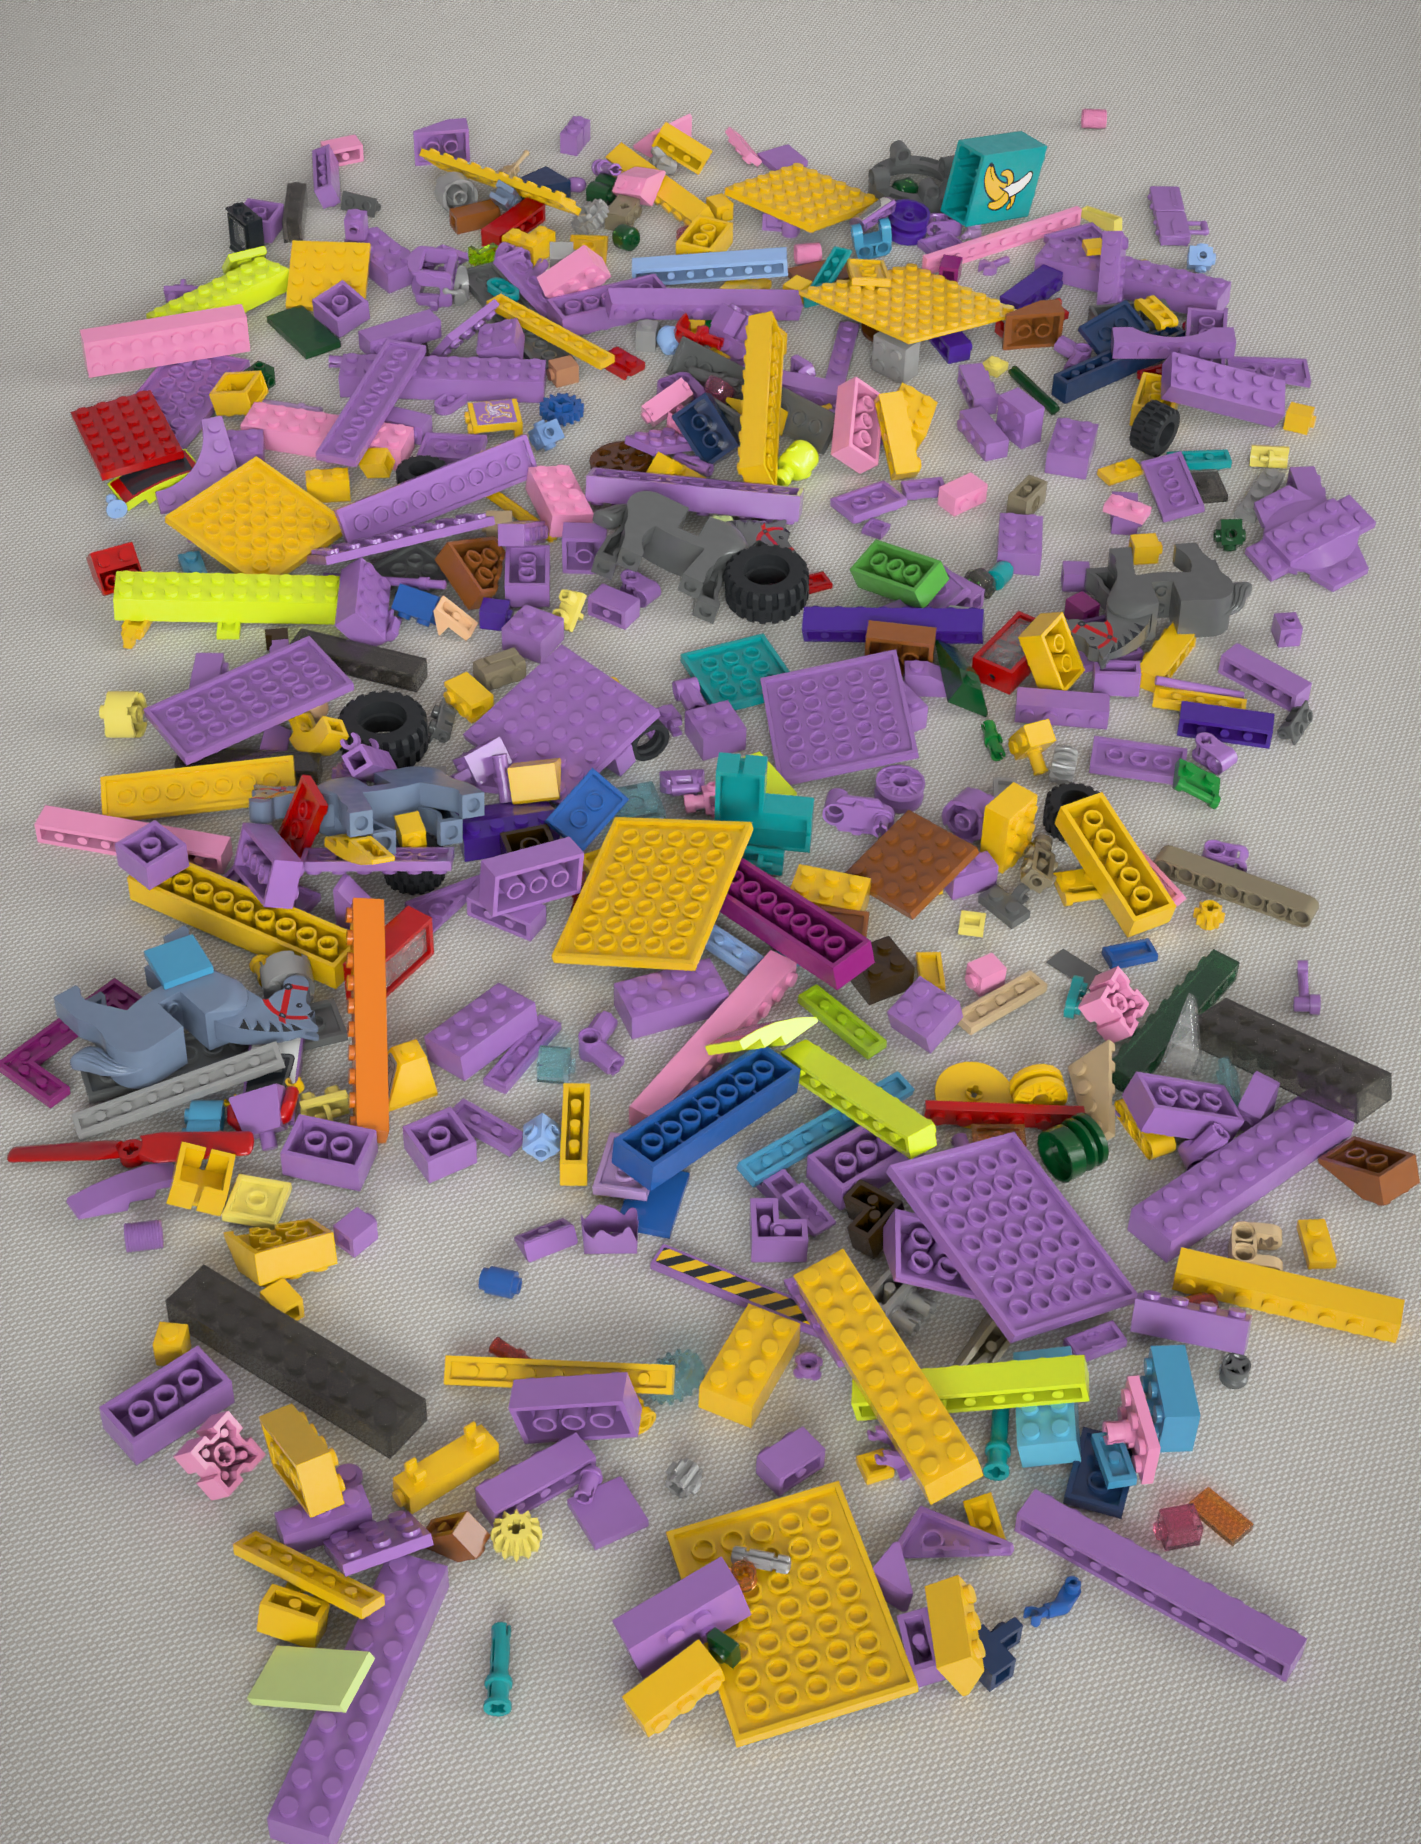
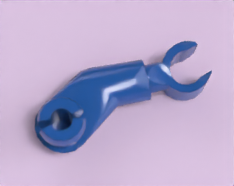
[1023,1576,1081,1627]

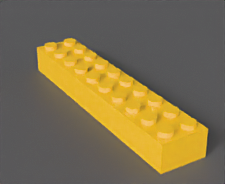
[737,311,784,485]
[127,862,350,989]
[793,1249,983,1505]

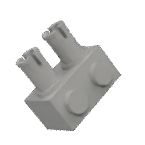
[870,1268,937,1337]

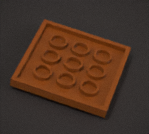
[845,810,979,920]

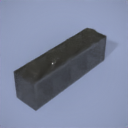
[282,182,308,243]

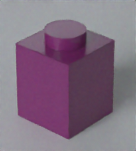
[939,254,963,282]
[1064,591,1100,620]

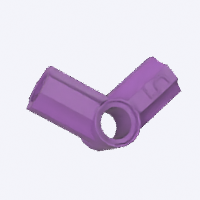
[1054,335,1092,370]
[578,1010,625,1076]

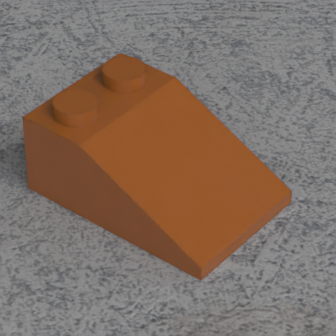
[1002,299,1065,350]
[1318,1136,1420,1206]

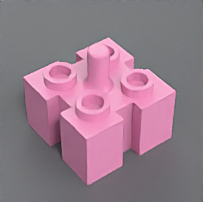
[1078,966,1149,1043]
[173,1411,266,1501]

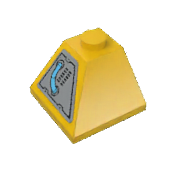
[388,1039,438,1112]

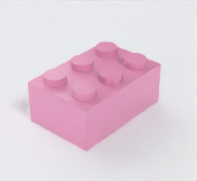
[537,245,611,298]

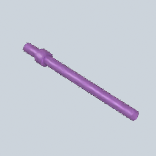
[323,572,447,591]

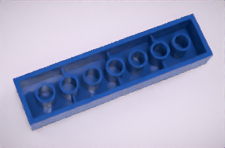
[612,1046,801,1191]

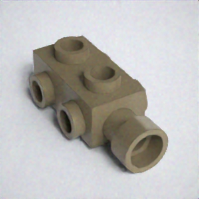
[1020,834,1059,894]

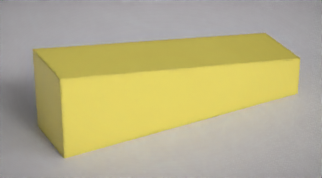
[1081,206,1122,231]

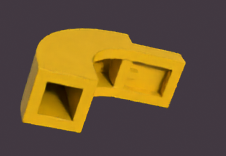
[289,712,349,757]

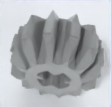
[1049,745,1078,785]

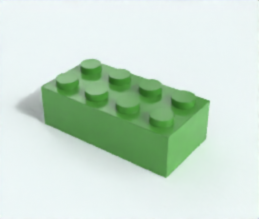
[849,539,949,608]

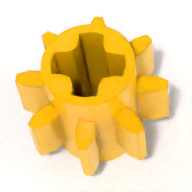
[1193,900,1225,931]

